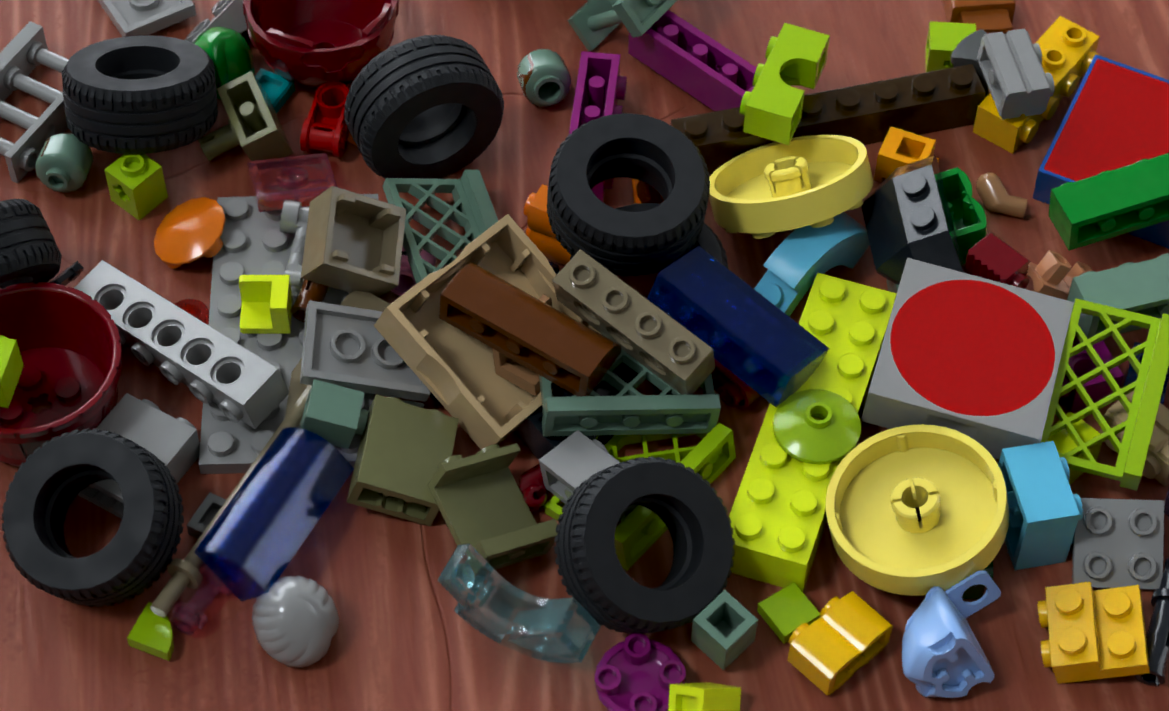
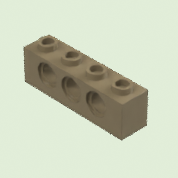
[552,249,715,395]

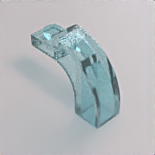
[437,544,601,663]

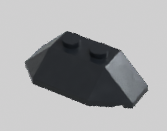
[861,155,966,285]

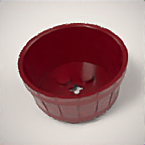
[0,282,122,467]

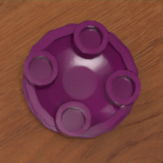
[594,633,686,711]

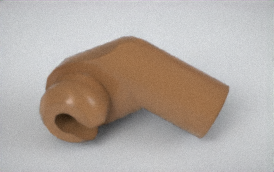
[976,172,1028,218]

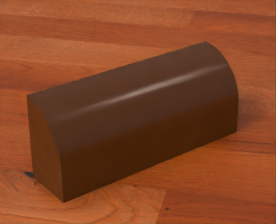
[439,263,621,396]

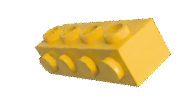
[973,16,1100,154]

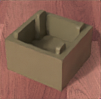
[301,186,407,297]

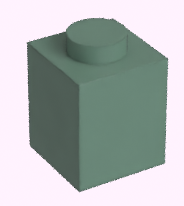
[298,379,368,449]
[691,590,758,671]

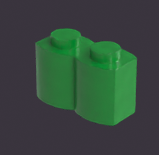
[940,167,987,264]

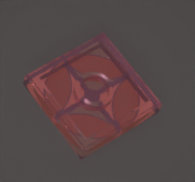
[248,153,337,212]

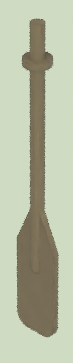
[150,291,390,618]

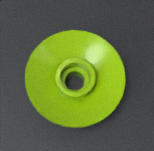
[773,389,861,464]

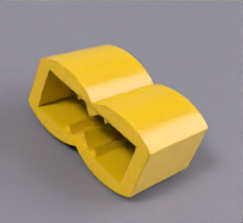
[787,591,893,695]

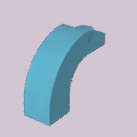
[746,212,870,327]

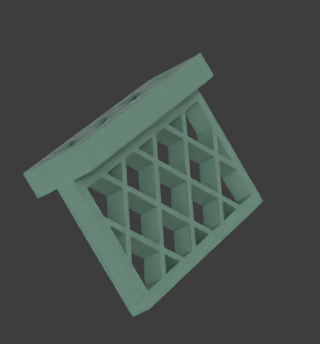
[382,169,499,284]
[539,334,721,436]

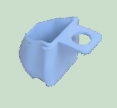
[902,570,1001,698]

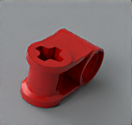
[300,81,349,158]

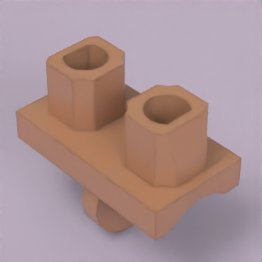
[1026,250,1093,300]

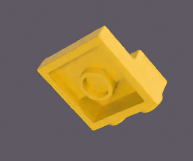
[1037,582,1150,684]

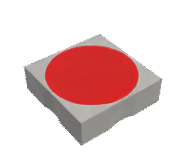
[861,258,1074,459]

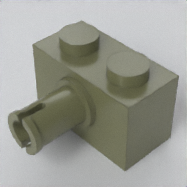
[198,71,293,171]

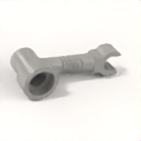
[280,200,309,298]

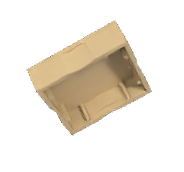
[373,214,601,450]

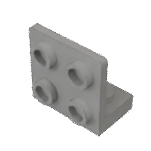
[1072,498,1164,589]

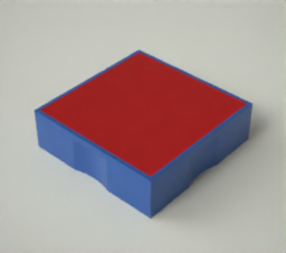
[1033,54,1169,249]

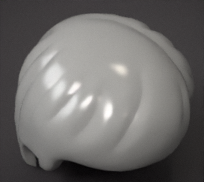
[252,576,339,667]

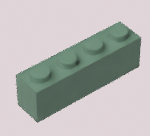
[1067,253,1169,339]

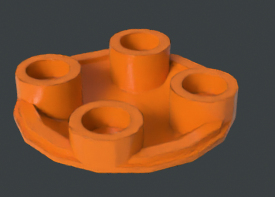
[154,197,226,269]

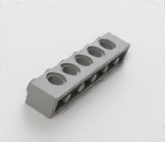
[74,260,290,429]

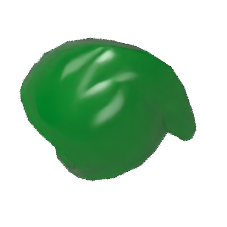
[194,27,255,100]

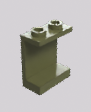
[428,443,558,577]

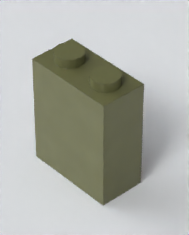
[347,394,459,526]

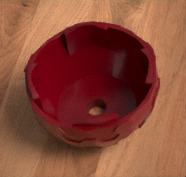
[243,0,399,87]

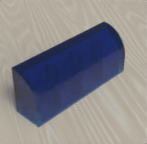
[647,246,829,407]
[194,427,354,602]

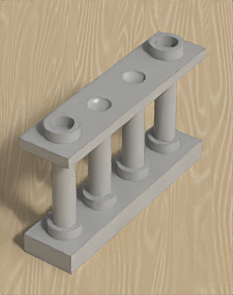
[0,21,69,184]

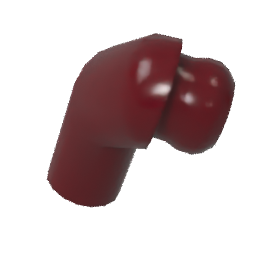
[519,464,547,511]

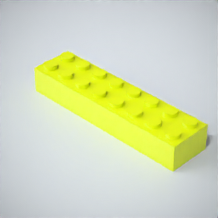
[729,272,897,592]

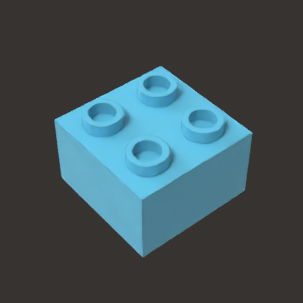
[998,441,1083,570]

